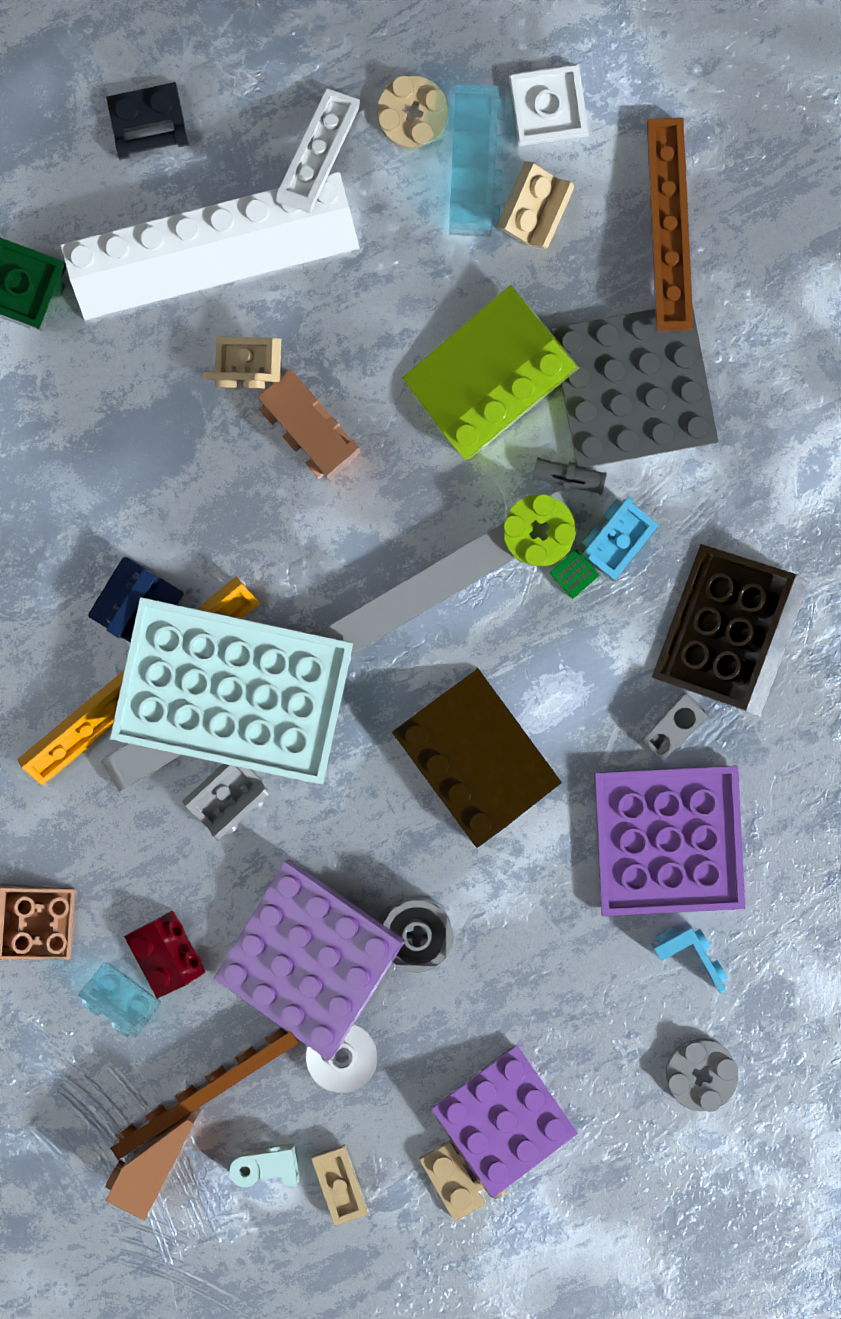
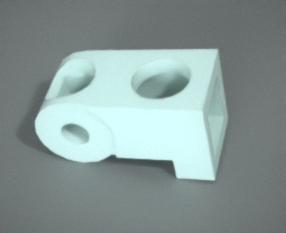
[229,1143,300,1187]

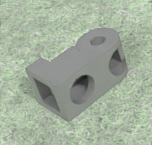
[641,690,709,761]

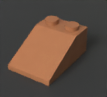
[105,1108,201,1221]

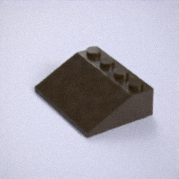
[652,544,810,717]
[392,668,562,848]

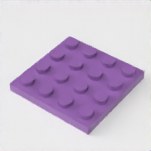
[594,765,745,916]
[214,860,405,1061]

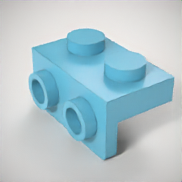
[580,496,659,581]

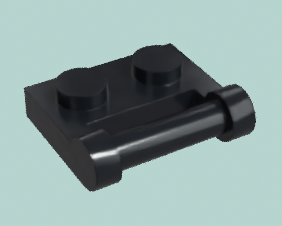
[106,82,189,160]

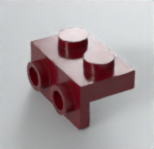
[124,911,205,999]

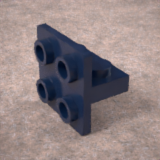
[88,557,184,643]

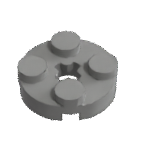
[666,1038,738,1112]

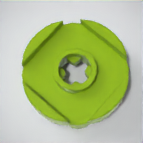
[504,494,576,567]

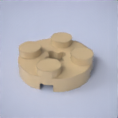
[377,76,448,150]

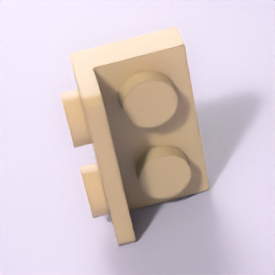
[496,161,575,249]

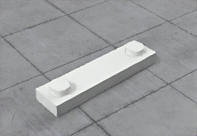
[276,88,360,214]

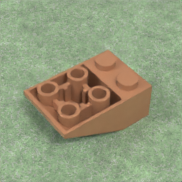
[0,884,75,960]

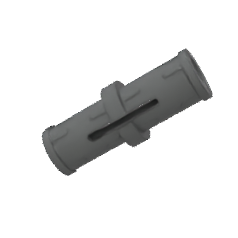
[532,457,607,495]

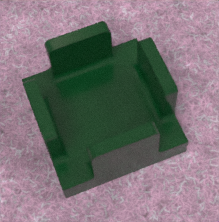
[0,237,66,331]

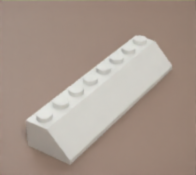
[61,172,359,321]

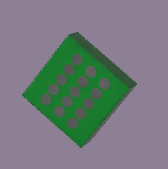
[549,549,600,599]

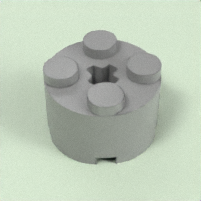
[383,896,453,973]

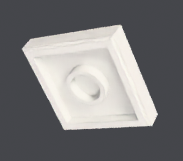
[508,63,589,147]

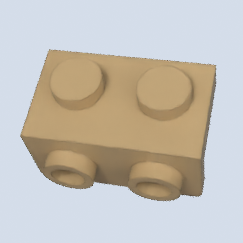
[202,337,282,389]

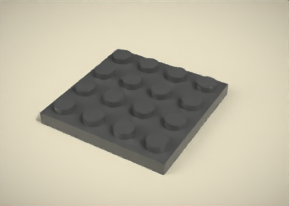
[551,304,718,468]

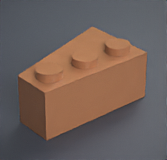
[258,369,362,481]

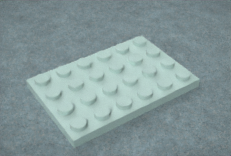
[110,597,353,785]

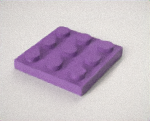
[429,1045,578,1198]

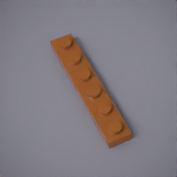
[647,118,693,332]
[110,1027,300,1160]

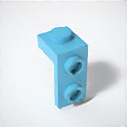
[651,924,728,994]

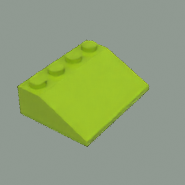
[402,285,580,461]

